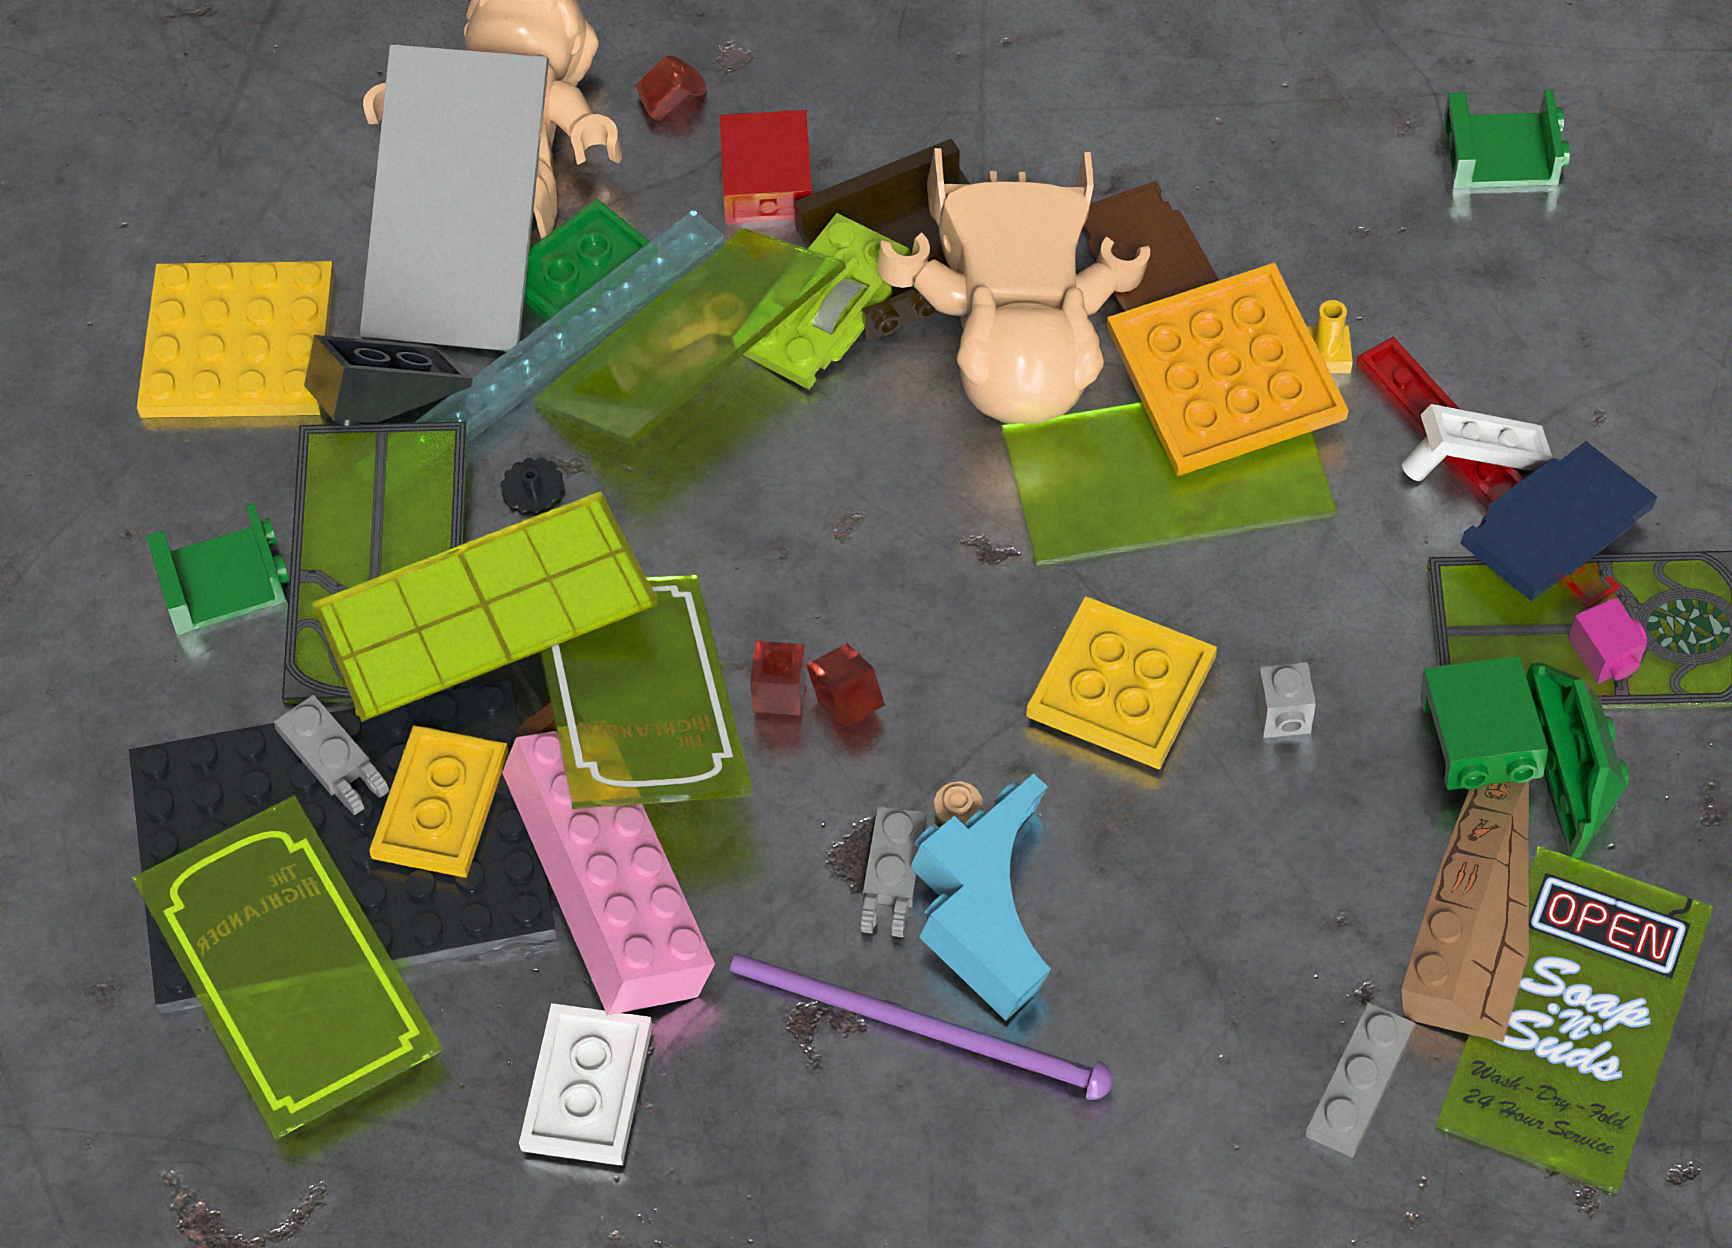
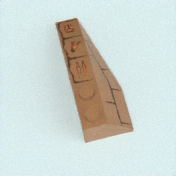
[1401,781,1529,1042]

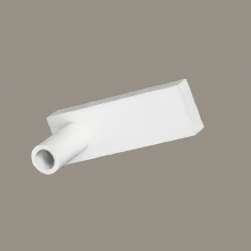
[1402,404,1553,481]

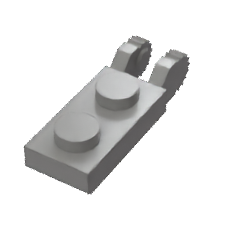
[274,695,389,815]
[861,806,926,937]

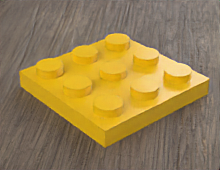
[1026,596,1217,770]

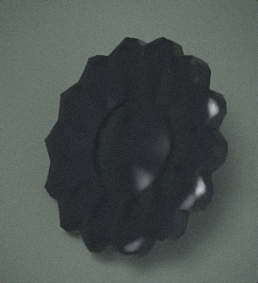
[500,458,565,513]

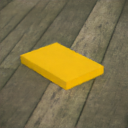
[369,725,509,878]

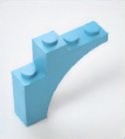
[910,773,1051,1021]

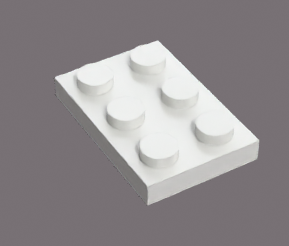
[519,1003,652,1166]

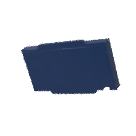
[1460,441,1657,602]

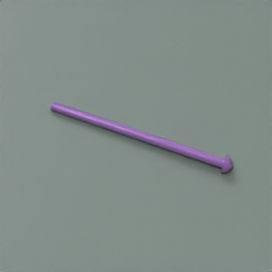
[730,953,1113,1100]

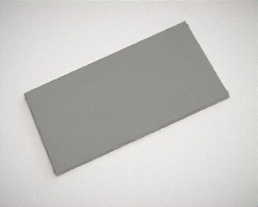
[359,43,549,353]

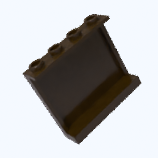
[794,138,970,341]

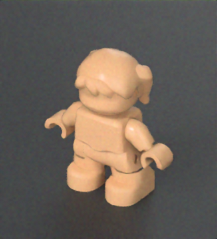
[363,0,622,240]
[876,148,1151,424]

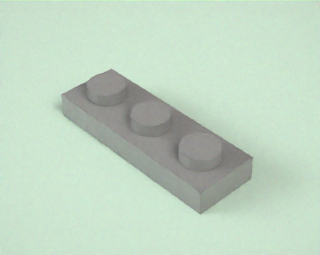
[1305,1002,1415,1158]

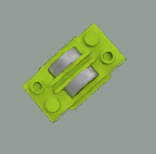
[734,213,911,389]

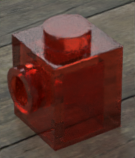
[750,641,806,716]
[806,643,885,727]

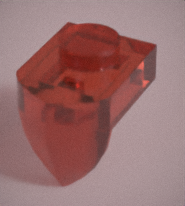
[635,55,707,122]

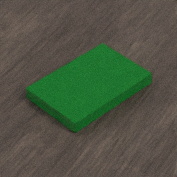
[524,198,657,331]

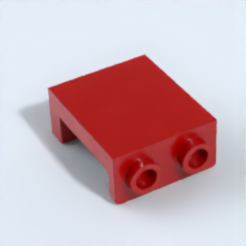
[720,110,812,224]

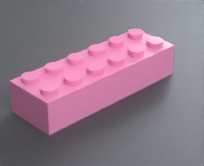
[502,723,715,1015]

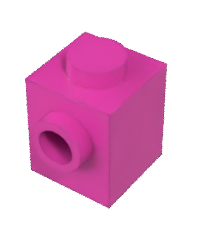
[1568,597,1647,684]

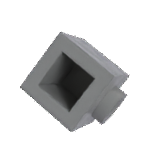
[1255,662,1316,738]

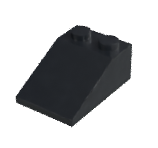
[304,335,473,427]

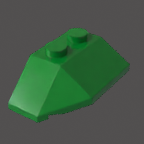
[1526,662,1628,859]

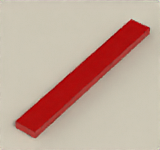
[1356,336,1621,613]

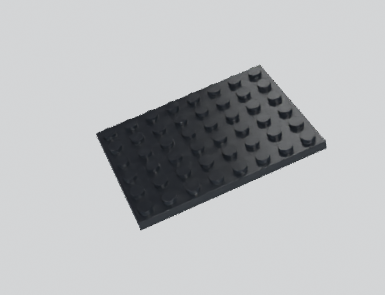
[129,679,557,1014]

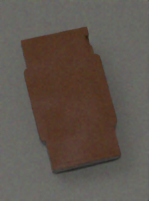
[1082,181,1219,312]

